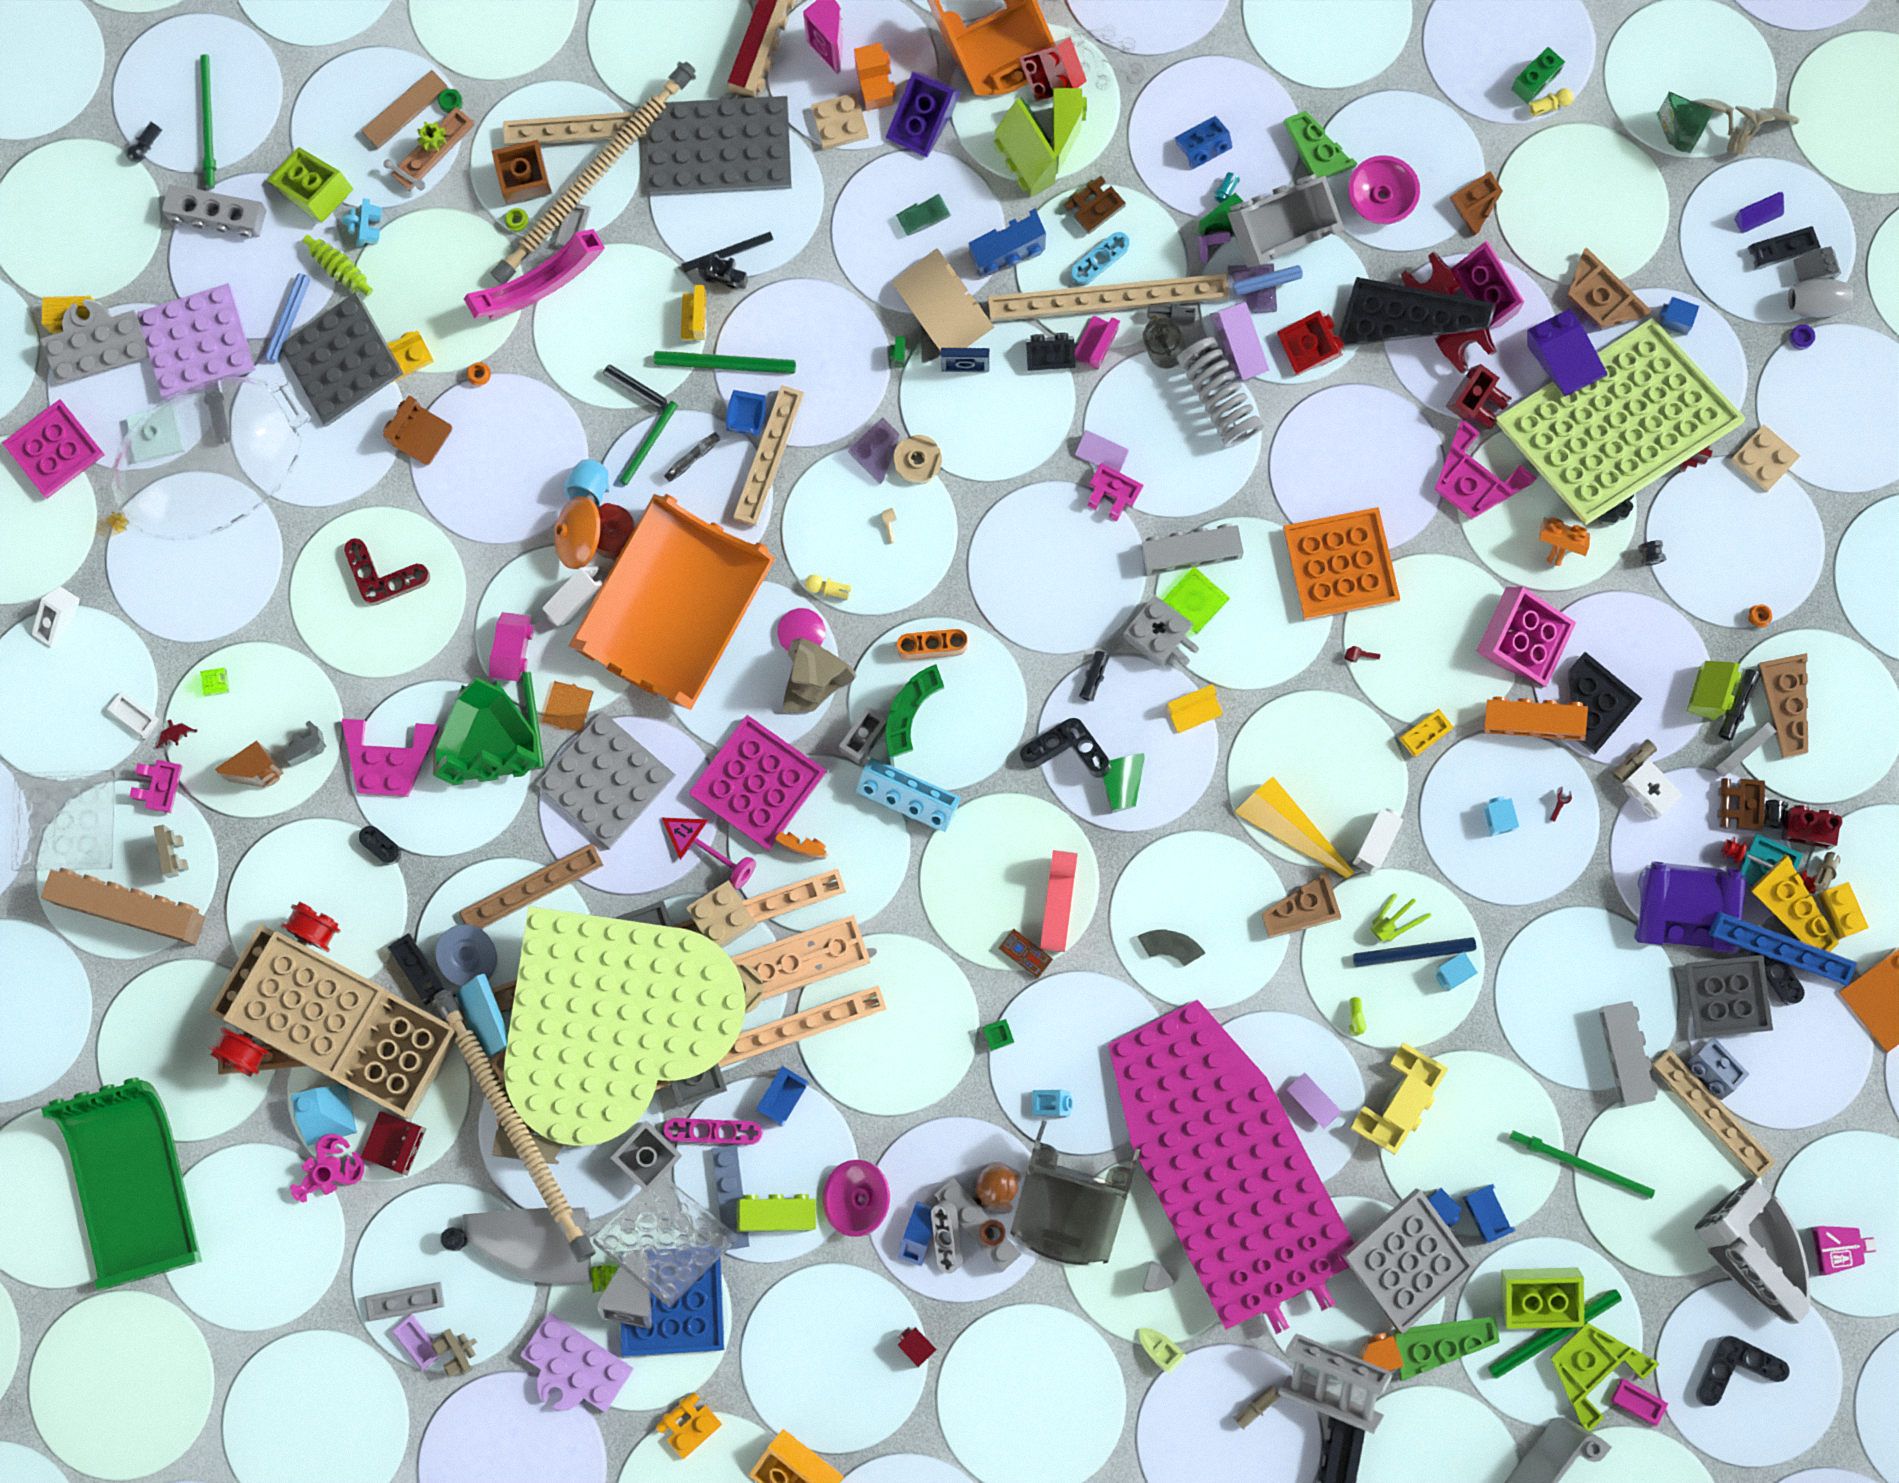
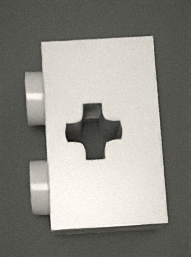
[1622,759,1684,819]

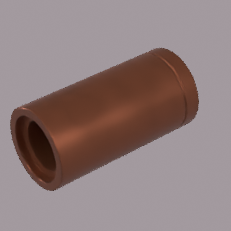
[980,1219,1006,1247]

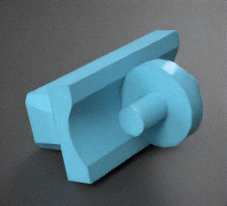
[341,198,382,248]

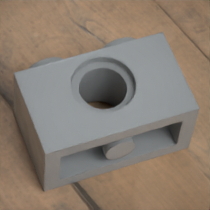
[839,706,887,765]

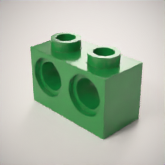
[1511,46,1566,104]

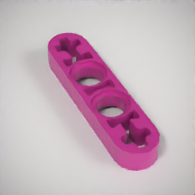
[664,1118,763,1145]

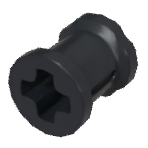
[1764,800,1788,829]
[441,1227,467,1251]

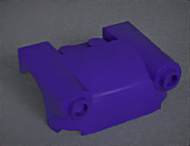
[1634,861,1746,953]

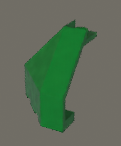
[433,677,538,785]

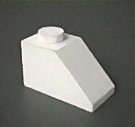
[32,586,80,647]

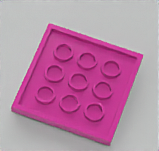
[688,715,827,852]

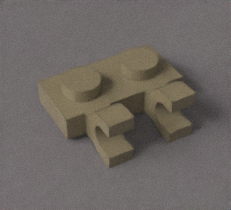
[153,824,189,878]

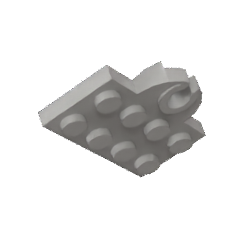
[40,299,150,384]

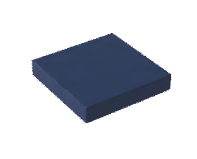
[941,348,990,372]

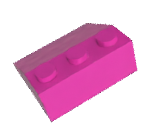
[1476,587,1576,687]

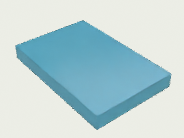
[455,974,509,1060]

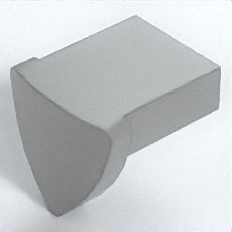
[1143,1261,1174,1292]

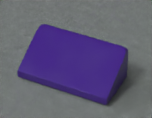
[1734,192,1784,233]

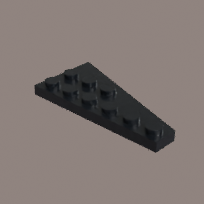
[1339,277,1496,347]

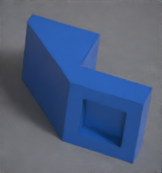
[897,1202,933,1266]

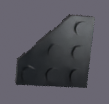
[1568,652,1643,755]

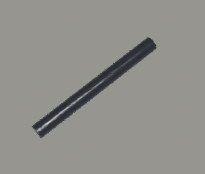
[681,231,774,273]

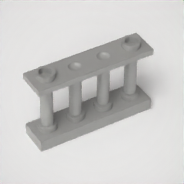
[1278,1333,1392,1434]

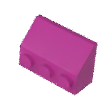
[803,0,843,74]
[1451,241,1525,329]

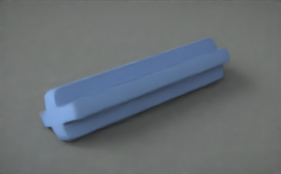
[1233,265,1303,296]

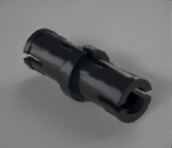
[1079,651,1110,702]

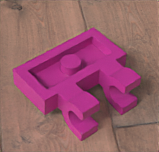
[1087,463,1144,521]
[129,760,183,814]

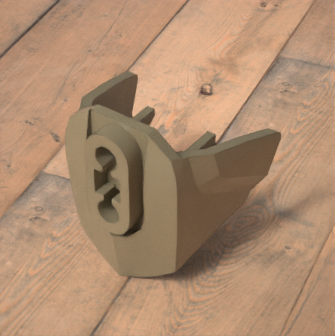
[782,638,857,713]

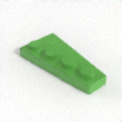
[1393,1316,1500,1381]

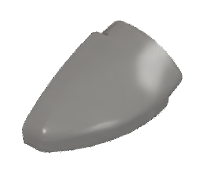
[462,1207,592,1285]

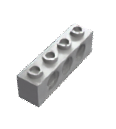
[162,184,267,238]

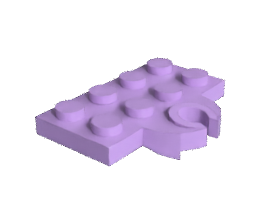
[520,1312,634,1413]

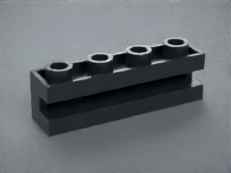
[1317,1416,1365,1483]

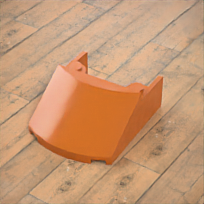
[927,0,1054,95]

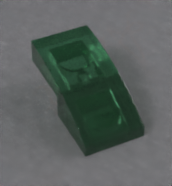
[896,193,952,236]

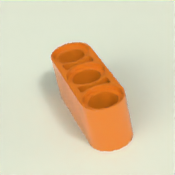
[897,629,968,660]

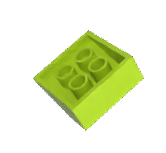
[993,98,1057,197]

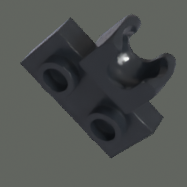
[698,253,748,289]

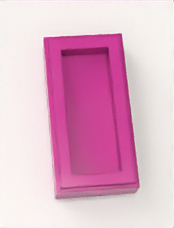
[1609,1378,1669,1426]

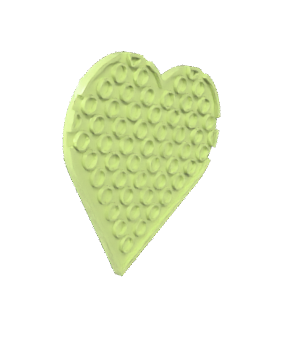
[504,906,745,1146]

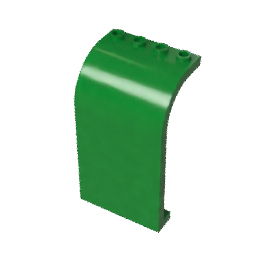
[41,1077,202,1290]

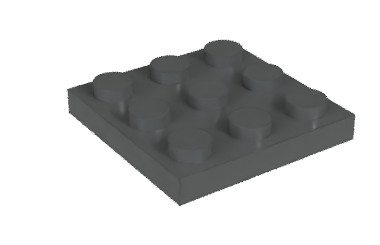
[1685,955,1773,1039]

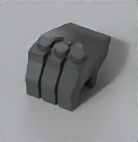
[1793,246,1841,282]
[284,720,326,766]

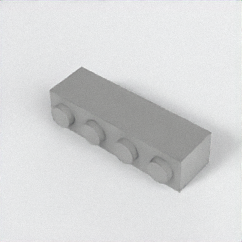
[1141,523,1244,576]
[1598,1001,1658,1108]
[934,1178,1022,1272]

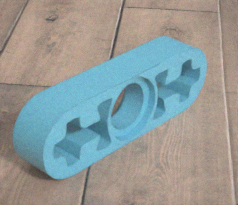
[1072,232,1130,286]

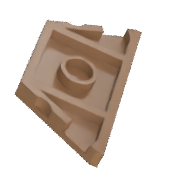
[1567,247,1652,330]

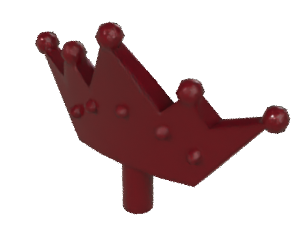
[156,719,198,749]

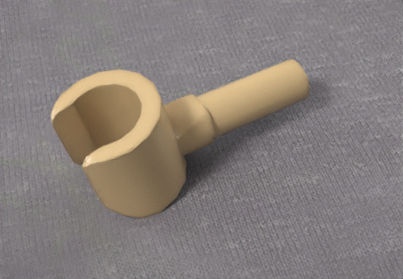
[881,508,897,544]

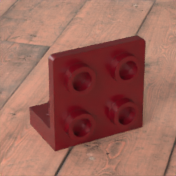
[361,1111,427,1176]

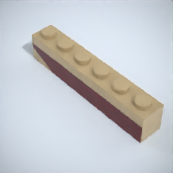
[727,0,796,98]

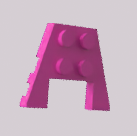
[1434,420,1537,520]
[342,718,439,797]

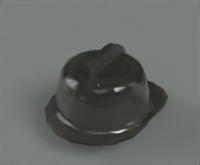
[1142,315,1186,369]

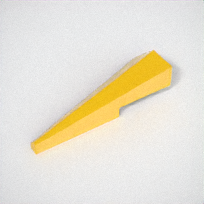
[1234,776,1354,879]

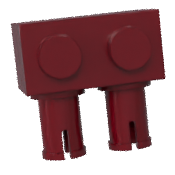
[1445,364,1512,430]
[1781,805,1843,849]

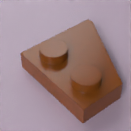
[1449,171,1503,236]

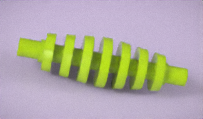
[302,234,373,296]

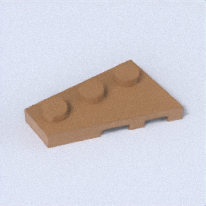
[1262,871,1341,939]

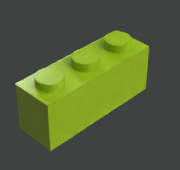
[736,1194,816,1232]

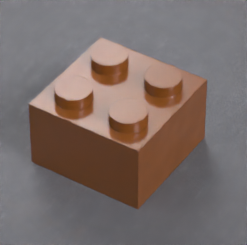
[492,139,552,205]

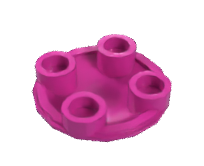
[777,608,826,652]

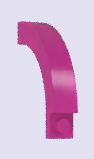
[463,229,605,320]

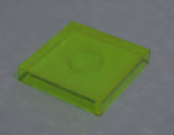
[1162,566,1230,635]

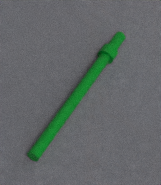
[200,54,217,189]
[1509,1130,1655,1199]

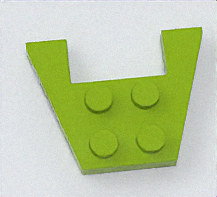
[1550,1323,1660,1431]

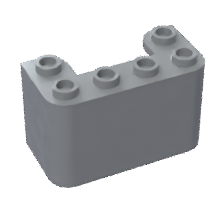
[1227,174,1345,268]

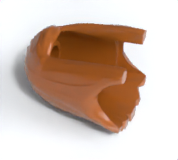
[973,1162,1022,1213]

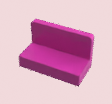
[1075,316,1120,370]

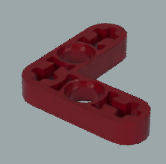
[344,538,431,606]

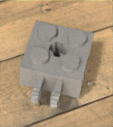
[1123,595,1199,667]

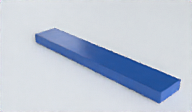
[1708,911,1857,986]

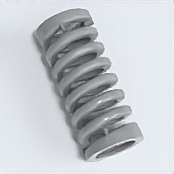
[1177,337,1264,448]

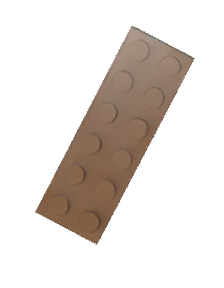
[41,867,206,945]

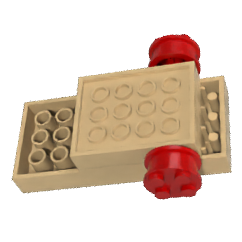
[208,901,458,1121]

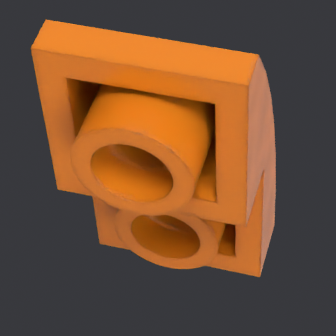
[775,831,828,859]

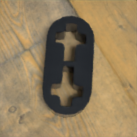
[359,826,402,865]

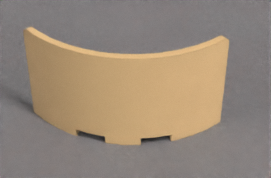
[892,248,995,351]

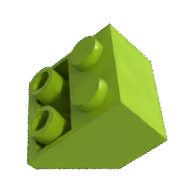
[1686,660,1741,720]

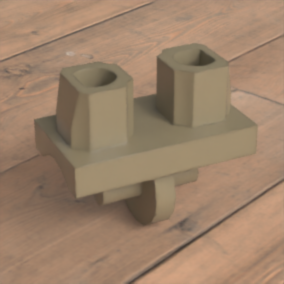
[431,1328,478,1378]

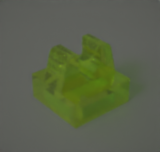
[200,667,230,697]
[591,1265,618,1293]

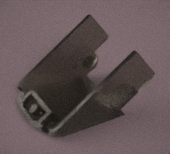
[1010,1120,1141,1265]

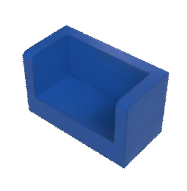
[756,1066,809,1126]
[1462,1183,1516,1244]

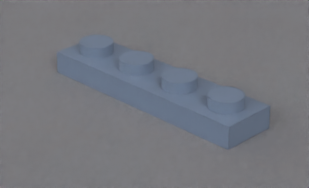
[712,1145,750,1250]

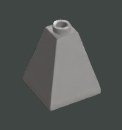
[597,1251,652,1329]

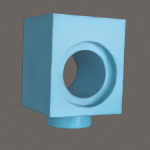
[1484,796,1519,836]
[1436,952,1478,991]

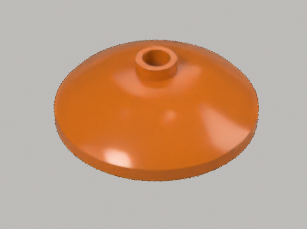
[554,496,600,570]

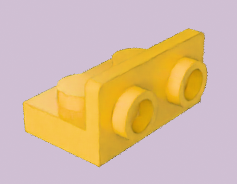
[681,285,707,341]
[386,330,434,383]

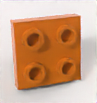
[1539,517,1590,566]

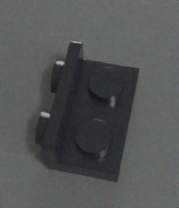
[1025,332,1076,371]

